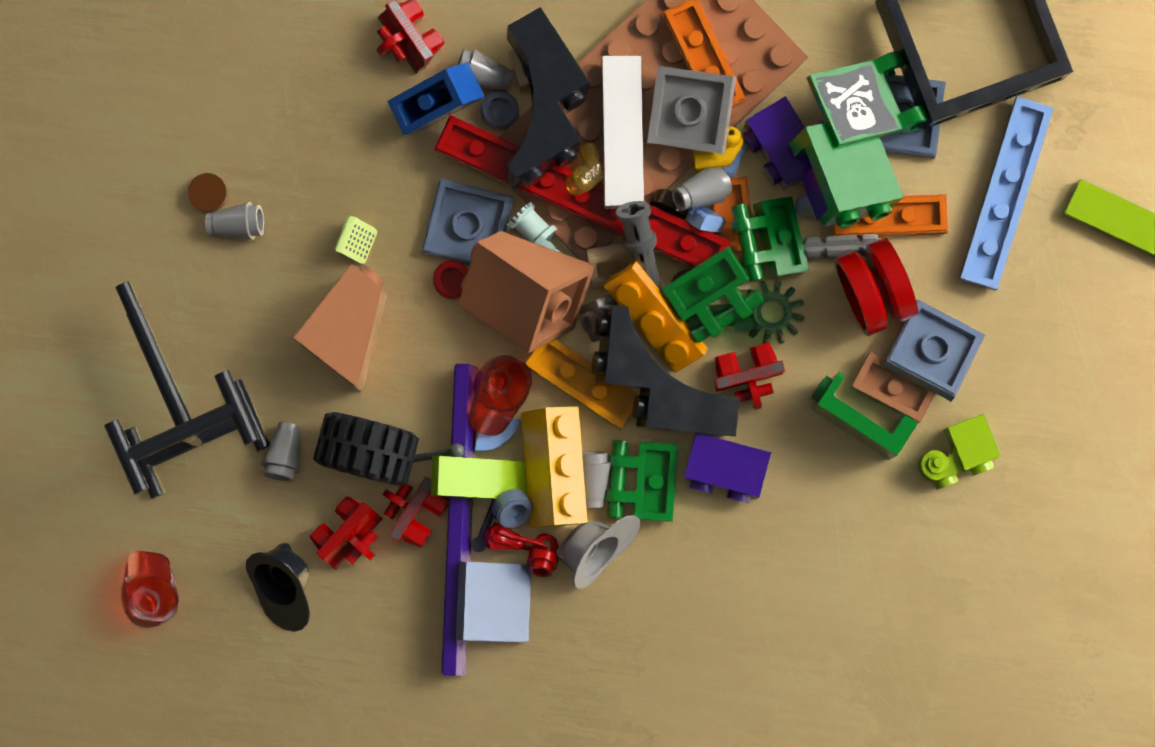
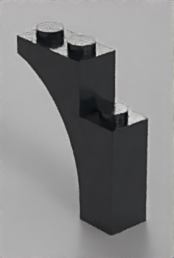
[506,7,590,189]
[592,305,740,436]

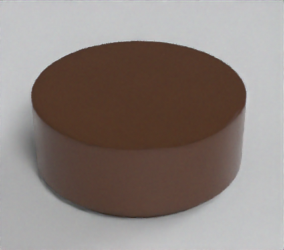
[188,173,228,213]

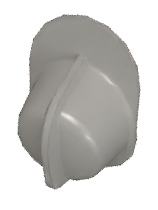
[557,515,640,589]

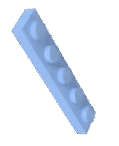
[959,96,1054,291]

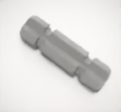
[803,234,879,259]

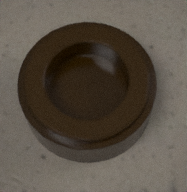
[650,189,689,220]

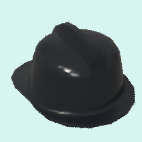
[246,543,310,632]

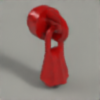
[483,522,559,577]

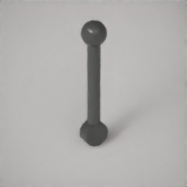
[413,443,465,463]
[471,499,495,552]

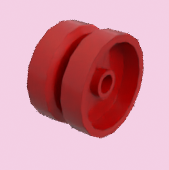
[834,237,919,336]

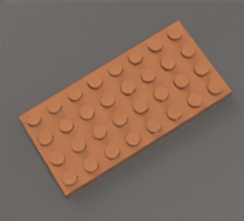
[499,0,808,263]

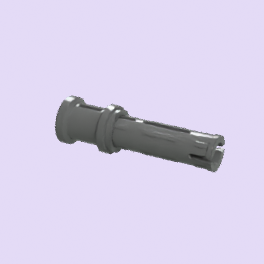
[616,201,663,293]

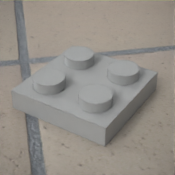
[647,66,736,154]

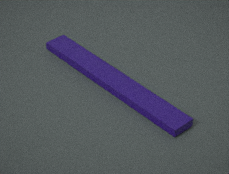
[441,364,478,676]

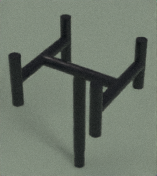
[104,281,270,499]

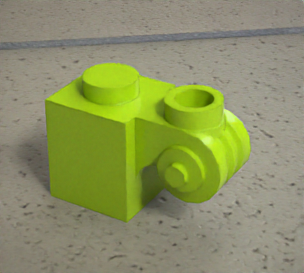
[918,413,1001,490]

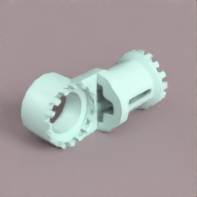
[507,202,560,252]

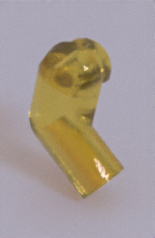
[566,143,604,196]

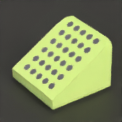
[334,215,377,264]

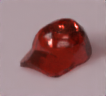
[469,355,532,435]
[121,551,179,629]

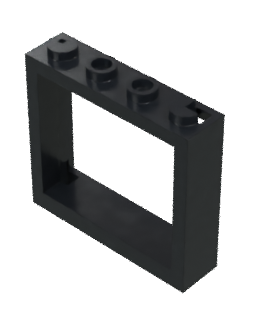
[875,0,1074,130]

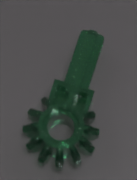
[685,280,805,345]

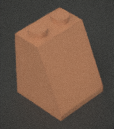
[458,231,595,353]
[293,264,387,391]

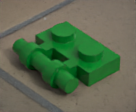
[731,196,809,282]
[662,246,764,343]
[604,440,678,522]

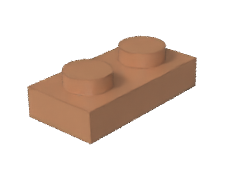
[851,352,936,423]

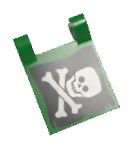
[807,51,929,147]

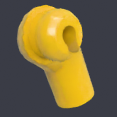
[693,126,743,171]

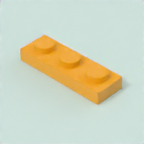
[604,261,708,373]
[525,339,638,430]

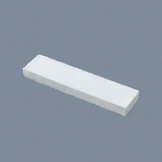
[602,56,644,209]

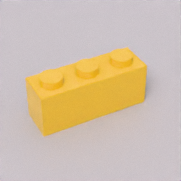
[521,407,587,528]

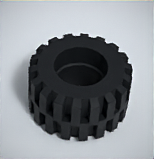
[313,412,419,486]

